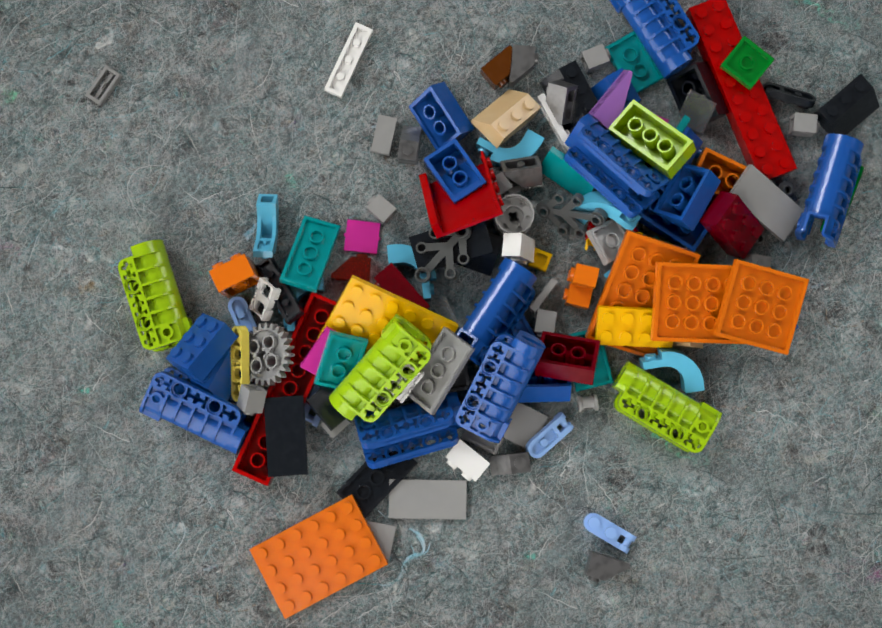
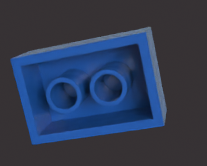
[166,313,238,383]

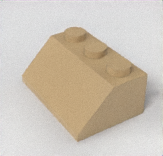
[471,89,541,148]

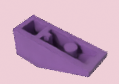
[588,70,633,129]

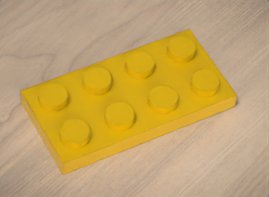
[594,305,673,348]

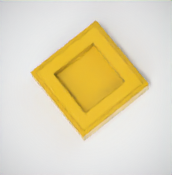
[528,248,553,272]

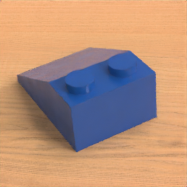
[424,138,487,204]

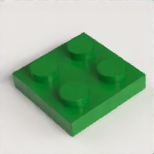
[720,36,774,90]

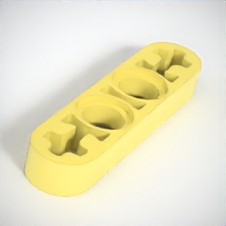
[231,326,250,402]

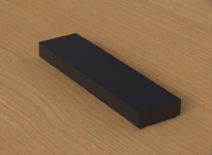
[256,257,305,325]

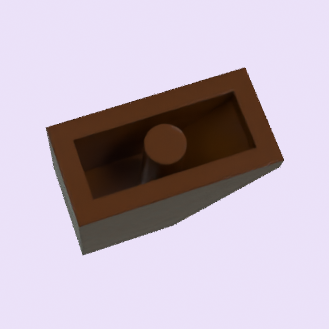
[480,45,512,90]

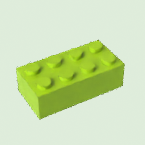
[608,99,696,180]

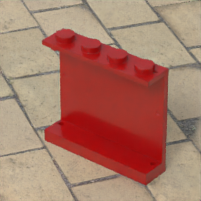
[419,151,504,239]

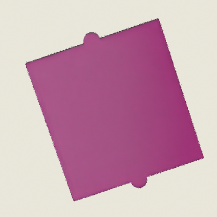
[344,219,381,254]

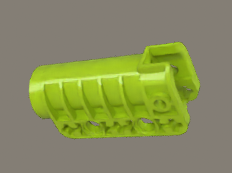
[118,239,193,352]
[329,314,432,422]
[611,361,722,453]

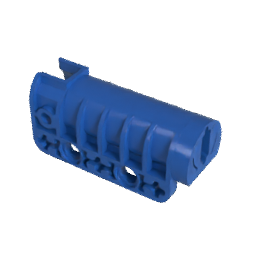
[609,0,699,79]
[564,113,671,218]
[794,133,864,248]
[455,258,537,368]
[456,330,546,443]
[139,366,252,455]
[354,392,464,469]

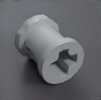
[577,394,599,413]

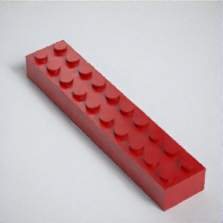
[685,0,797,181]
[232,292,337,486]

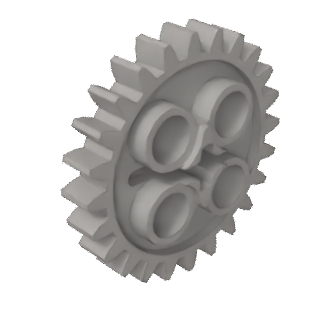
[239,323,295,386]

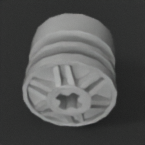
[493,194,535,236]

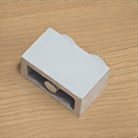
[502,233,535,266]
[445,439,490,482]

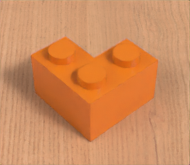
[562,263,600,310]

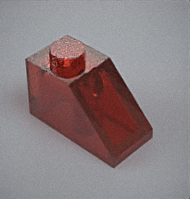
[331,254,372,282]

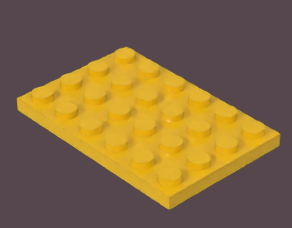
[317,275,458,359]

